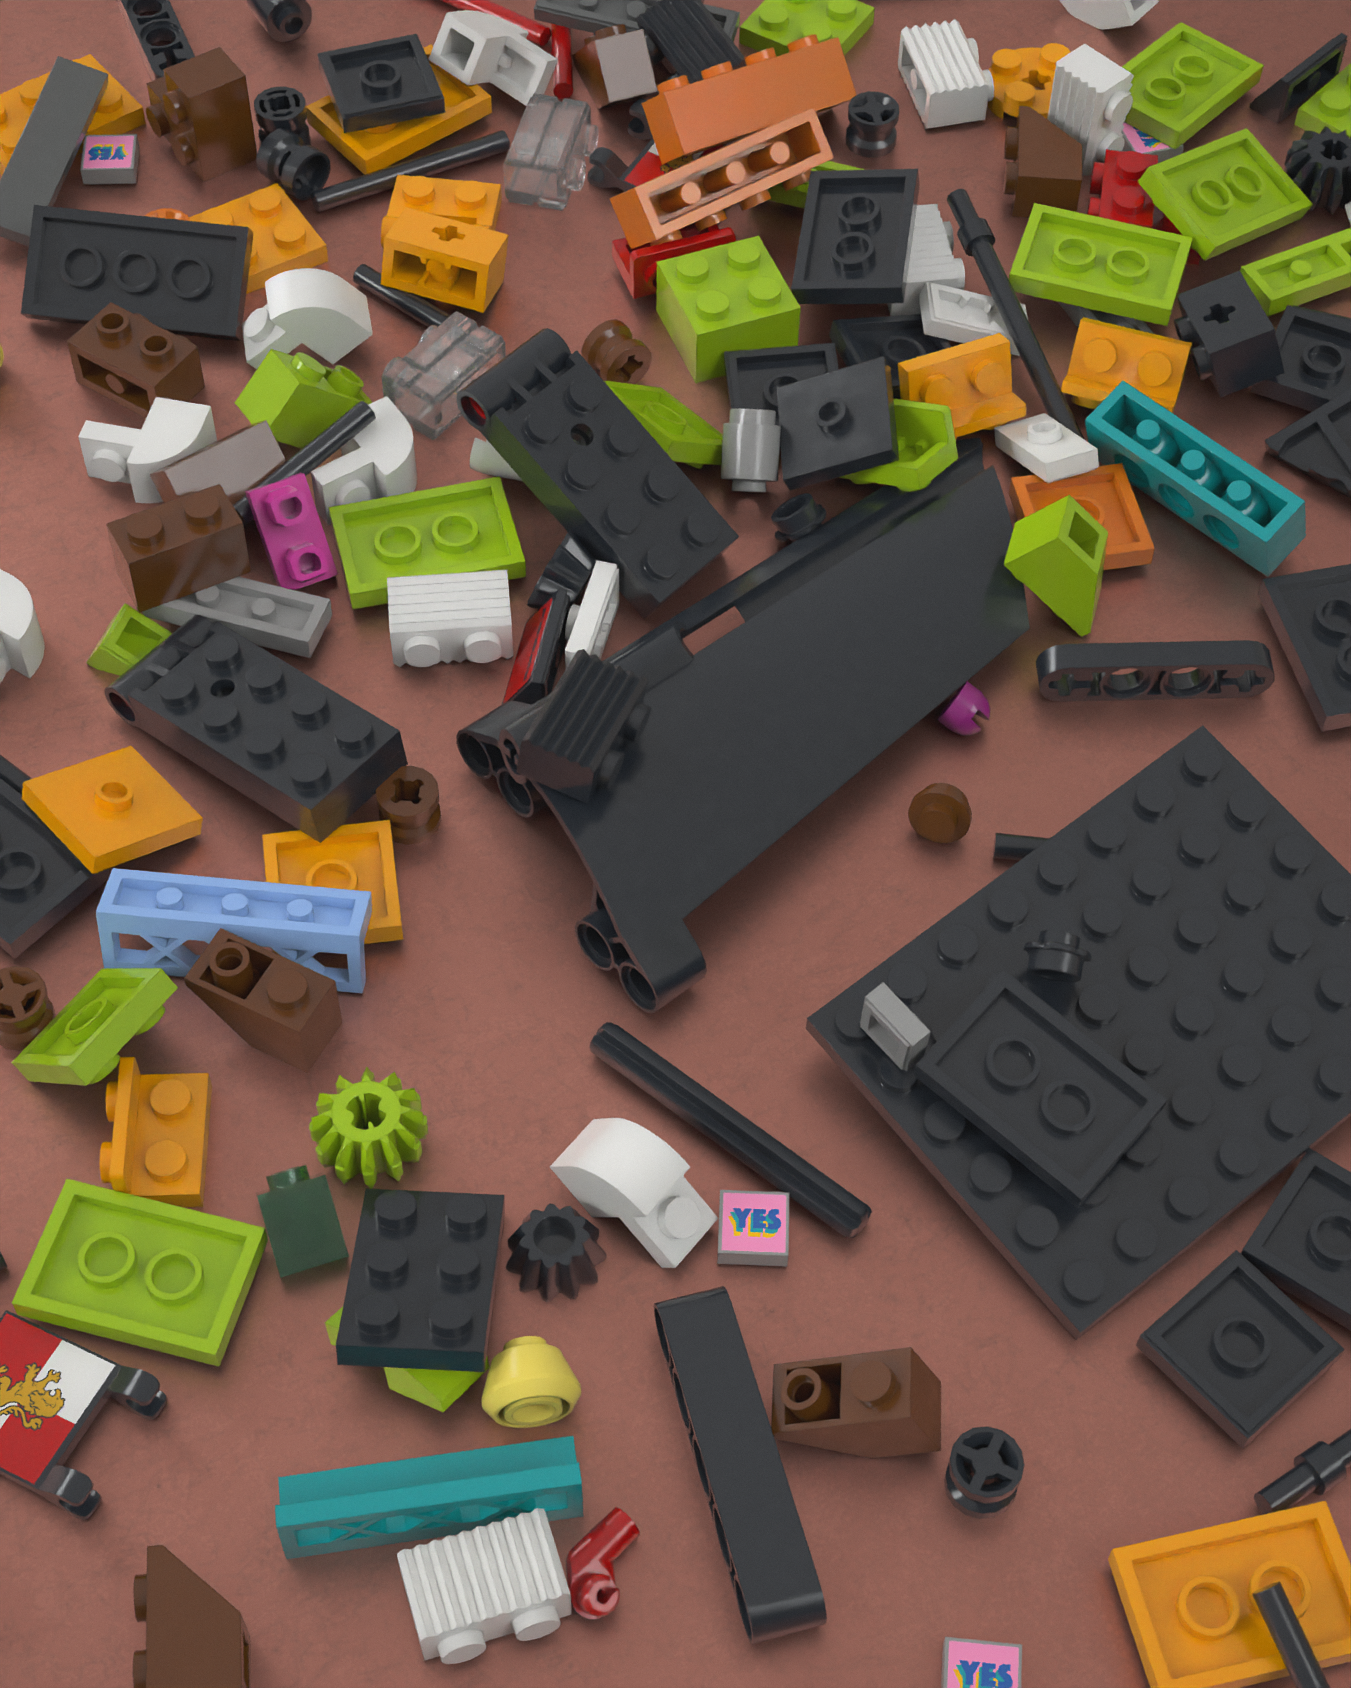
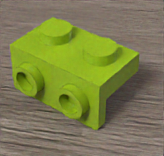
[840,399,958,492]

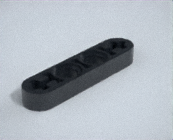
[116,0,195,81]
[1036,640,1275,702]

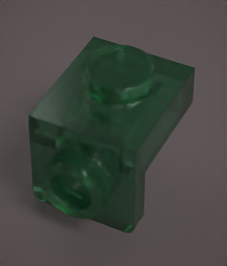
[255,1164,349,1278]

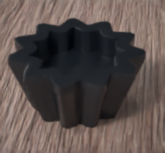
[527,531,596,609]
[506,1203,607,1303]

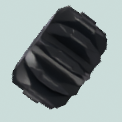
[1284,126,1351,215]

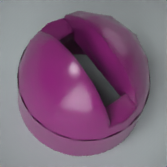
[937,681,991,736]

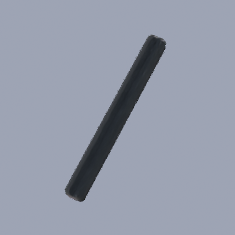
[589,1022,872,1238]

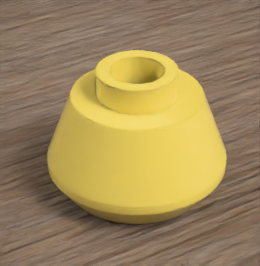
[481,1336,581,1428]

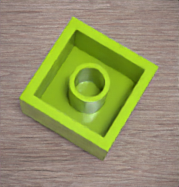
[656,236,801,383]

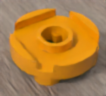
[987,43,1071,119]

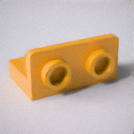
[1061,317,1192,413]
[898,333,1026,440]
[99,1057,212,1207]

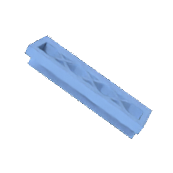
[96,868,372,994]

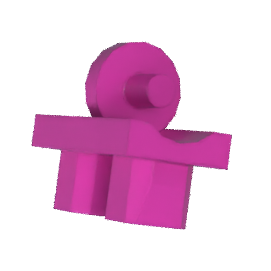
[245,473,338,590]

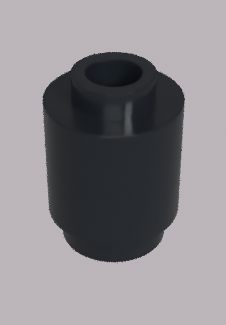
[247,0,312,42]

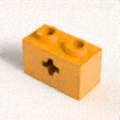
[381,207,509,313]

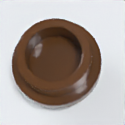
[908,783,972,843]

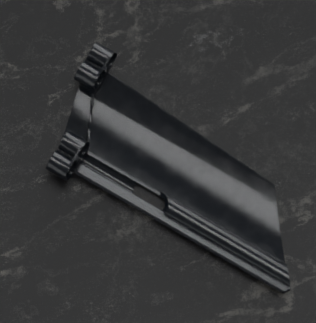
[456,438,1030,1013]

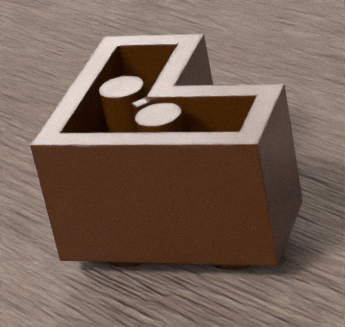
[146,47,257,182]

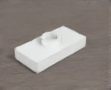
[919,282,1028,356]
[994,413,1099,483]
[565,560,619,668]

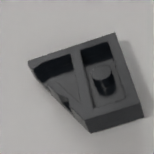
[1265,389,1351,498]

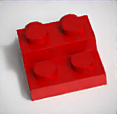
[1087,149,1201,265]

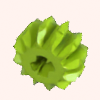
[309,1067,428,1189]

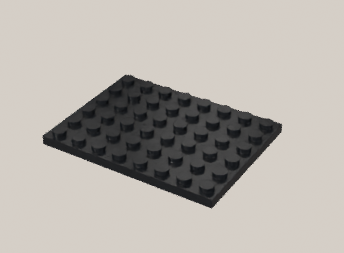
[806,725,1351,1340]

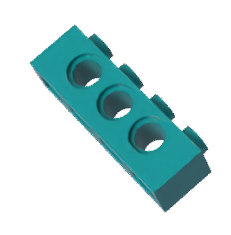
[1085,380,1306,577]

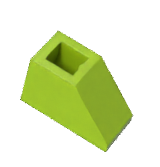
[235,349,373,448]
[1004,495,1108,637]

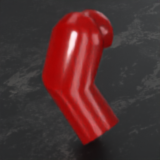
[566,1507,640,1620]

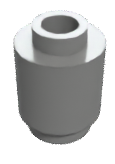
[721,409,781,492]

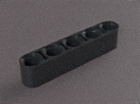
[653,1286,827,1644]

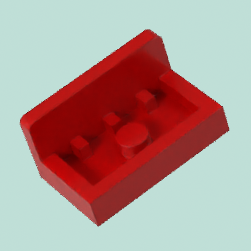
[612,223,736,299]

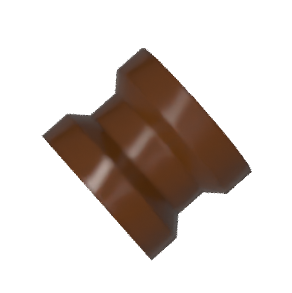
[581,319,652,384]
[376,766,442,845]
[0,966,55,1051]

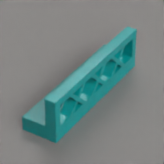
[275,1436,584,1559]

